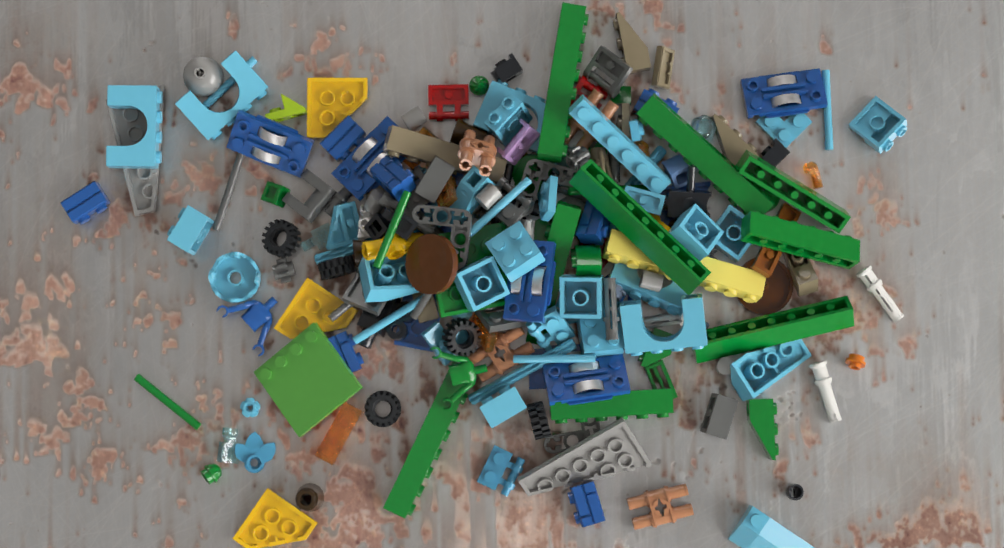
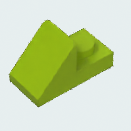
[265,94,307,122]

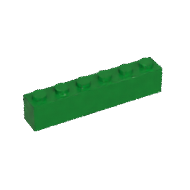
[735,149,851,234]
[544,200,582,310]
[740,211,860,269]
[550,388,674,424]

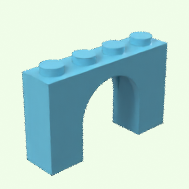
[175,50,268,140]
[473,80,545,153]
[106,85,163,169]
[609,263,687,316]
[620,293,708,356]

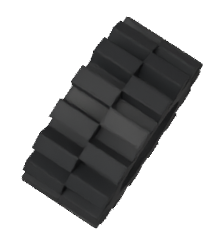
[262,219,301,258]
[317,255,357,280]
[442,317,482,356]
[364,391,402,427]
[527,401,551,440]

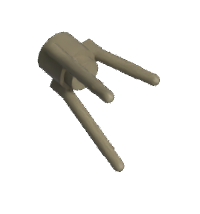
[582,147,613,196]

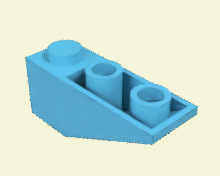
[448,166,496,225]

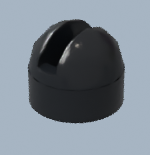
[786,484,804,500]

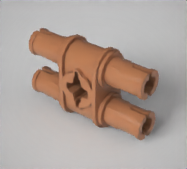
[564,89,619,150]
[458,129,497,177]
[467,327,535,382]
[626,484,694,530]

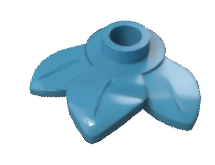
[235,432,276,473]

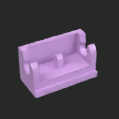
[496,118,540,165]

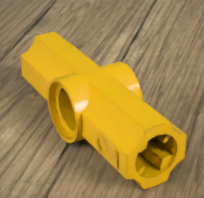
[361,232,423,260]

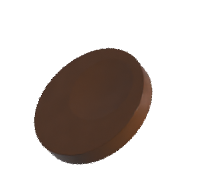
[405,234,458,294]
[737,258,793,315]

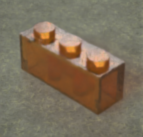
[315,402,364,465]

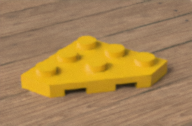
[307,78,368,138]
[274,278,358,339]
[232,488,318,548]

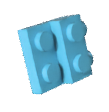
[484,93,533,147]
[849,96,907,154]

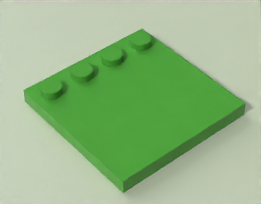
[254,323,363,437]

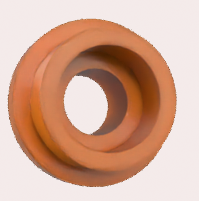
[845,353,866,370]

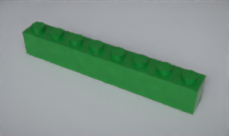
[536,2,589,163]
[636,93,774,216]
[569,159,711,295]
[692,296,854,364]
[383,361,477,518]

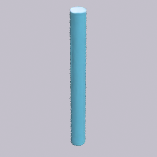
[202,56,258,108]
[822,70,833,150]
[471,177,532,237]
[352,295,422,344]
[513,354,596,363]

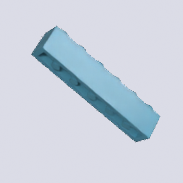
[568,94,671,194]

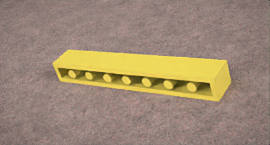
[602,229,766,303]

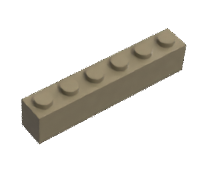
[382,125,507,184]

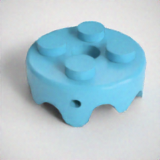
[208,252,261,303]

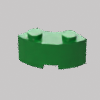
[571,245,602,276]

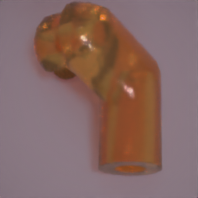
[803,162,823,189]

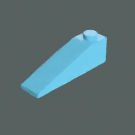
[730,339,812,401]
[728,505,814,548]

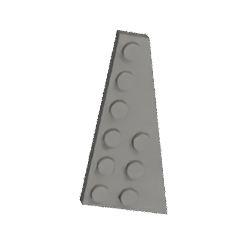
[106,85,165,216]
[517,417,653,496]

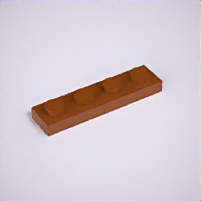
[751,202,801,279]

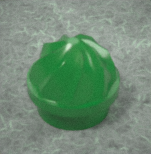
[469,76,489,96]
[200,464,222,485]

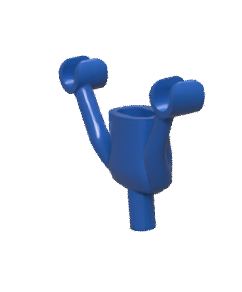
[216,297,278,356]

